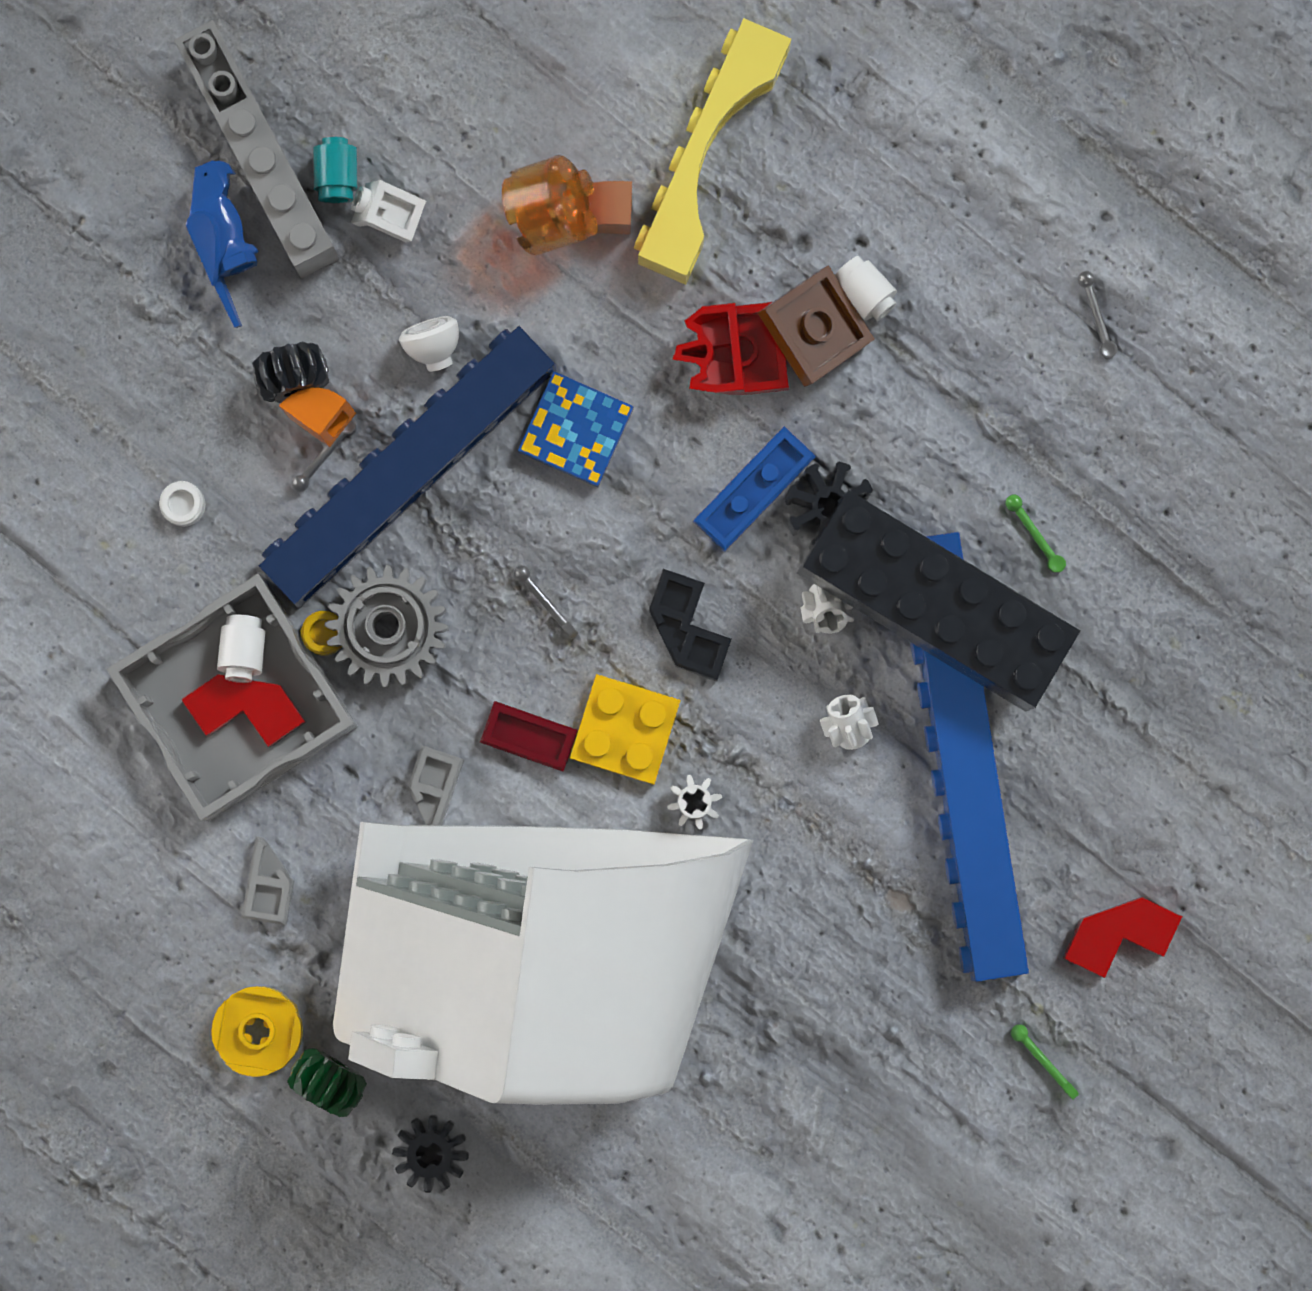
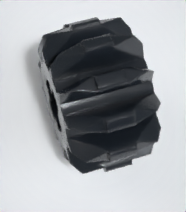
[252,341,329,403]
[392,1114,469,1193]

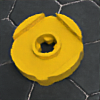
[211,986,303,1077]

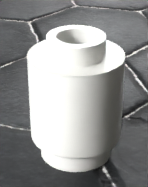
[835,256,897,321]
[217,615,266,683]

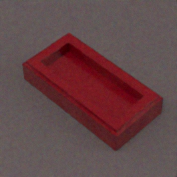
[480,701,578,772]

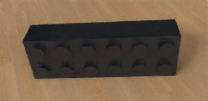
[797,490,1081,712]

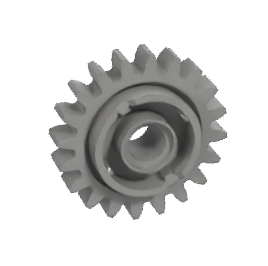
[325,565,449,688]

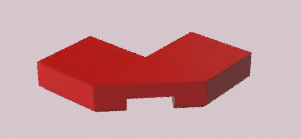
[181,674,306,747]
[1063,897,1183,978]

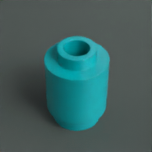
[313,137,358,204]

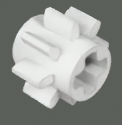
[800,584,854,634]
[820,695,879,750]
[667,775,722,830]

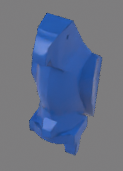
[186,160,259,328]

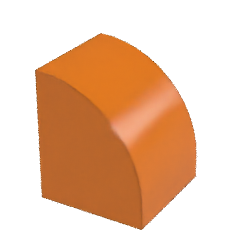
[279,388,356,447]

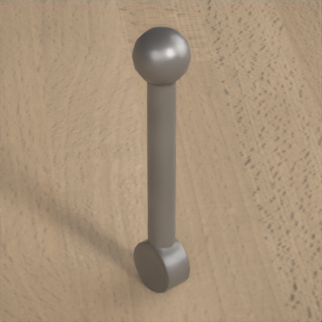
[1078,271,1118,359]
[291,419,357,492]
[513,565,579,640]

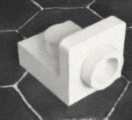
[351,180,426,242]

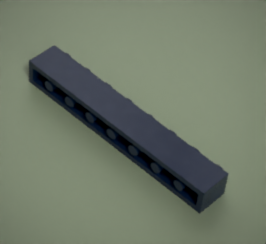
[258,326,556,609]

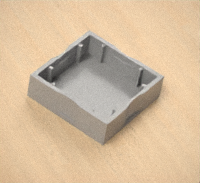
[106,574,358,822]

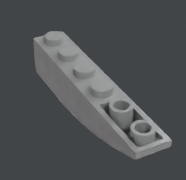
[174,20,339,279]

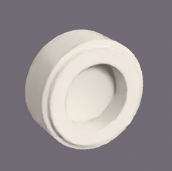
[159,481,206,527]

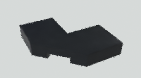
[649,569,732,681]

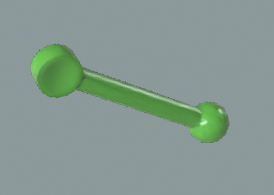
[1005,494,1066,573]
[1011,1024,1079,1100]

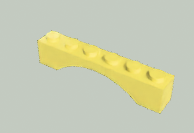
[634,18,792,285]

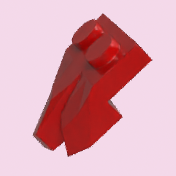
[672,302,789,395]

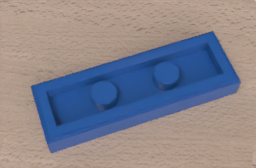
[693,426,816,552]

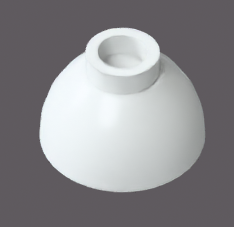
[399,316,459,372]

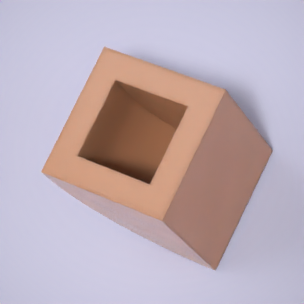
[579,181,632,234]

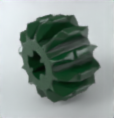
[287,1048,367,1117]

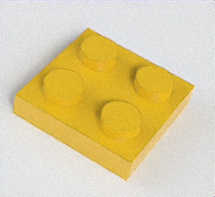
[570,674,681,785]

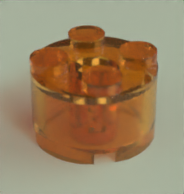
[502,155,598,256]

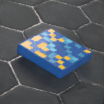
[518,371,634,488]

